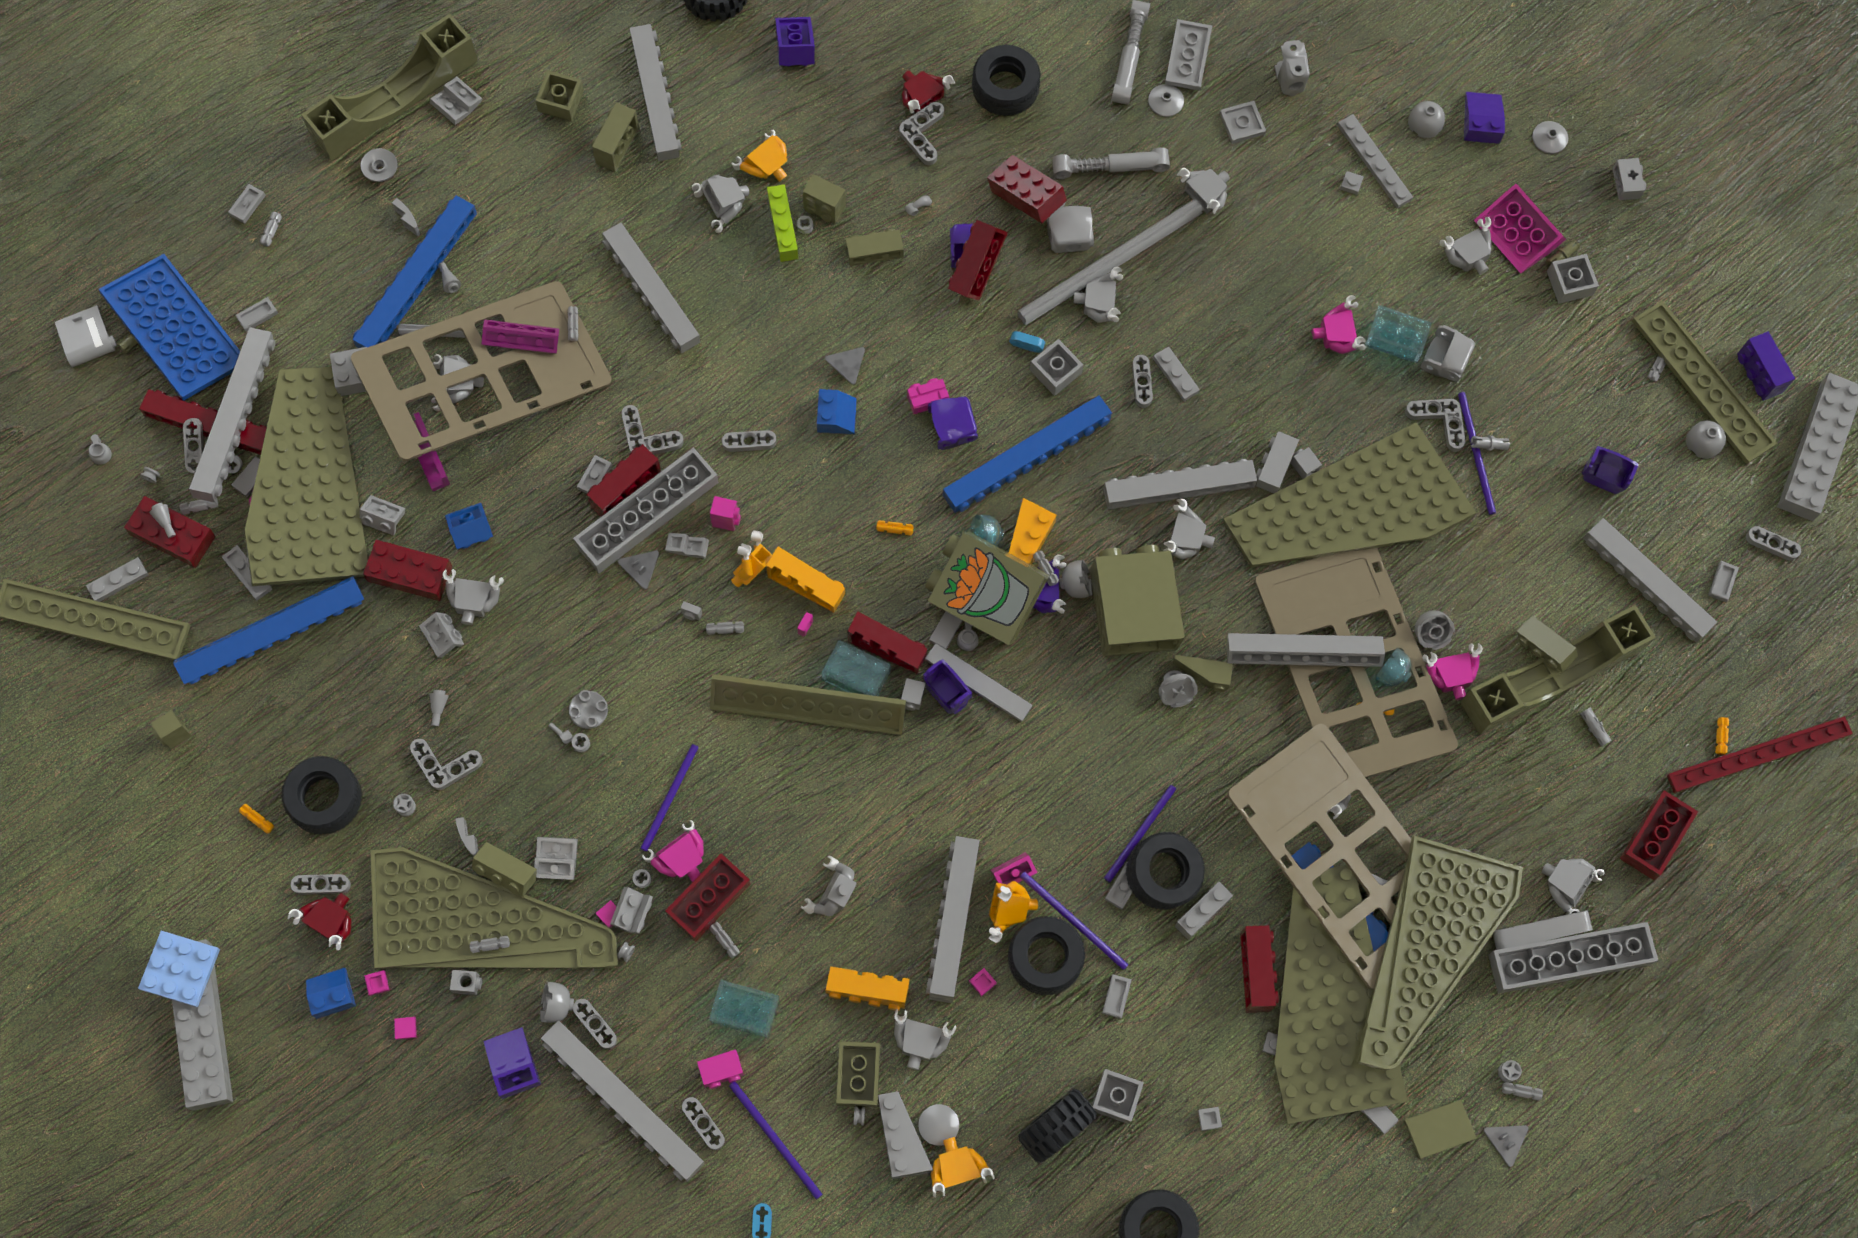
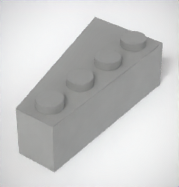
[878,1091,933,1179]

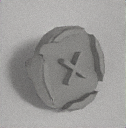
[1159,670,1198,708]

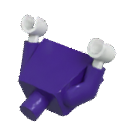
[1033,555,1066,614]

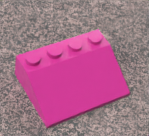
[1474,183,1566,274]

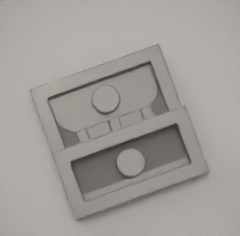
[430,77,482,125]
[534,837,578,880]

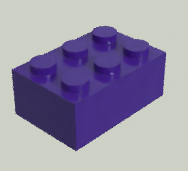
[1737,331,1795,401]

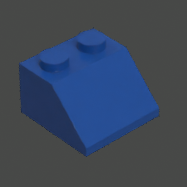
[817,389,857,434]
[445,503,493,549]
[306,968,356,1019]

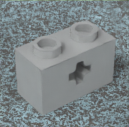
[1612,158,1646,200]

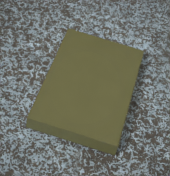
[1404,1100,1477,1159]

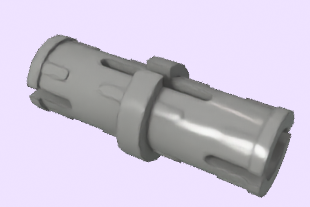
[1471,436,1510,451]
[1580,707,1612,746]

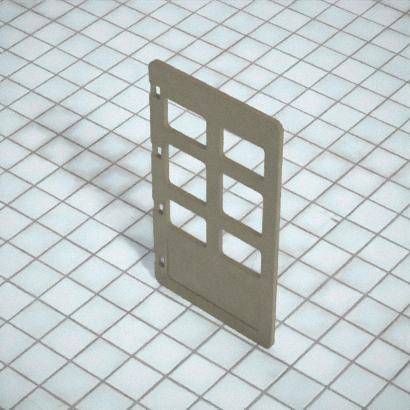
[351,281,612,461]
[1255,548,1458,778]
[1227,723,1411,989]

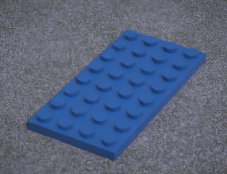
[99,254,240,401]

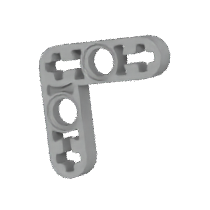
[899,102,944,165]
[1405,399,1465,452]
[622,405,684,455]
[183,418,243,473]
[410,739,483,790]

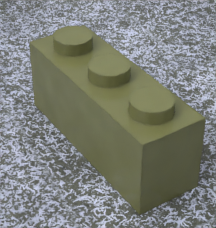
[846,229,904,266]
[1517,615,1578,672]
[472,842,537,897]

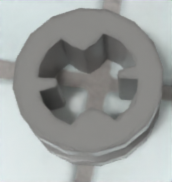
[797,216,814,234]
[140,467,160,483]
[572,733,590,752]
[632,869,651,888]
[617,942,635,962]
[854,1106,865,1126]

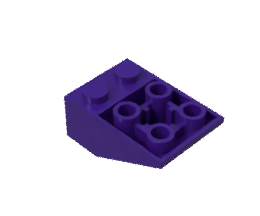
[484,1027,541,1099]

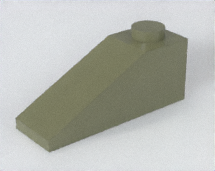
[1173,655,1233,692]

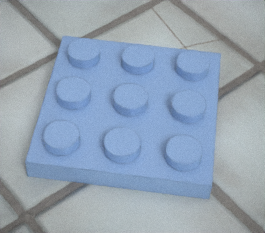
[138,931,220,1007]

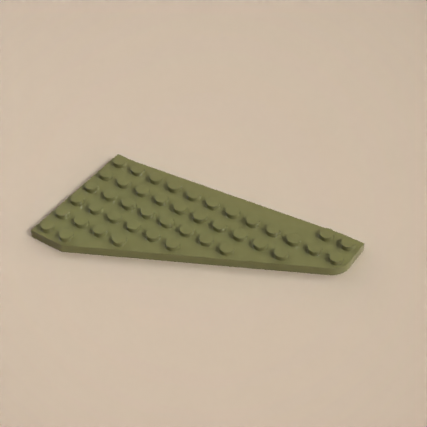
[1357,836,1523,1070]
[370,847,619,970]

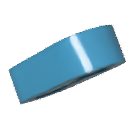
[1009,331,1045,353]
[752,1203,772,1238]

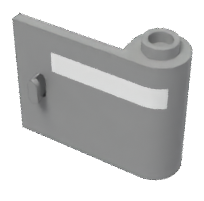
[55,305,117,368]

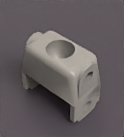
[1274,40,1310,96]
[1047,206,1094,253]
[1420,325,1475,381]

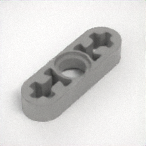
[1132,355,1153,408]
[722,430,777,452]
[1746,526,1801,561]
[291,874,351,895]
[573,999,617,1049]
[682,1097,725,1150]

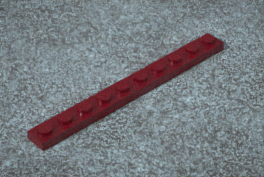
[1666,716,1853,793]

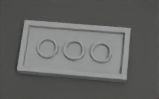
[1165,19,1212,91]

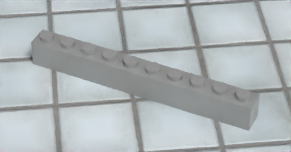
[189,327,276,502]
[541,1020,705,1182]

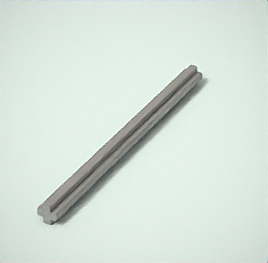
[1017,199,1203,325]

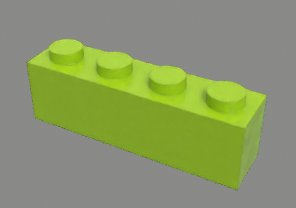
[767,184,798,262]

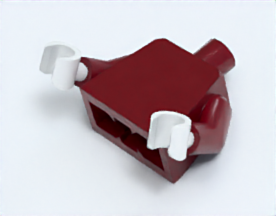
[901,70,955,113]
[288,893,352,950]

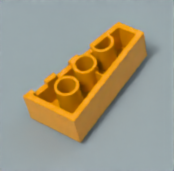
[1009,498,1057,565]
[766,546,845,613]
[826,966,910,1011]

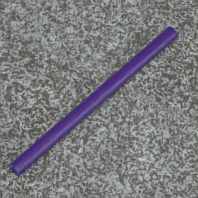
[640,744,699,852]
[1104,785,1176,883]

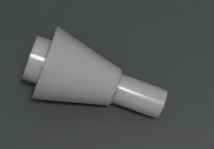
[438,262,461,293]
[149,503,176,538]
[429,690,449,726]

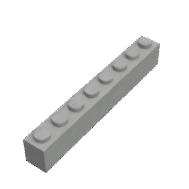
[630,24,682,161]
[602,223,700,353]
[1103,459,1257,509]
[1583,518,1717,643]
[1226,633,1385,667]

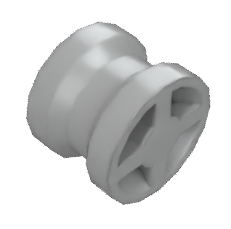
[393,794,416,816]
[1498,1060,1522,1082]

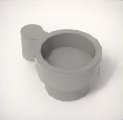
[89,434,112,465]
[957,622,978,651]

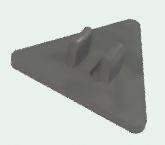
[825,347,865,385]
[618,550,659,590]
[1484,1125,1528,1167]

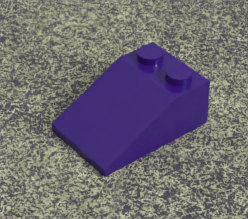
[775,17,815,66]
[1464,92,1505,144]

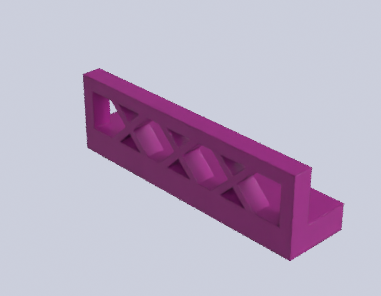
[481,320,559,354]
[414,412,450,491]

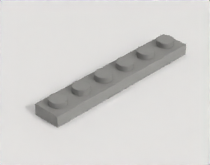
[1337,114,1413,209]

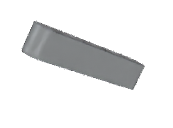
[1493,910,1593,950]

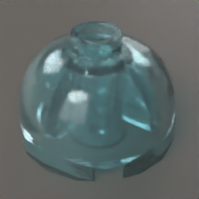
[970,514,1004,546]
[1375,647,1412,687]

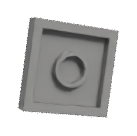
[1220,101,1266,144]

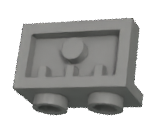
[360,495,405,535]
[419,612,464,658]
[610,887,653,934]

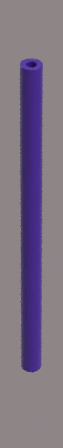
[1458,392,1496,515]
[1019,871,1128,970]
[729,1082,823,1200]

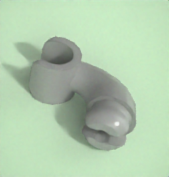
[905,195,932,216]

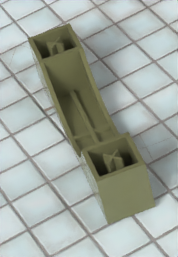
[301,13,478,161]
[1460,605,1656,735]

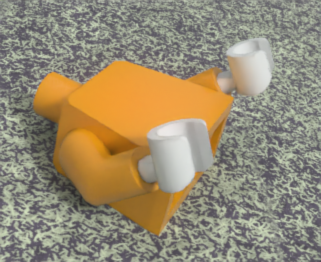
[732,130,787,182]
[731,530,772,587]
[989,881,1038,943]
[931,1137,995,1197]

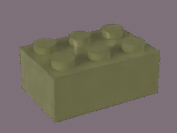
[591,102,639,172]
[836,1041,880,1108]

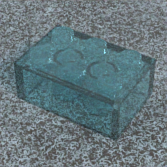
[1365,305,1432,363]
[821,640,891,696]
[709,980,780,1039]

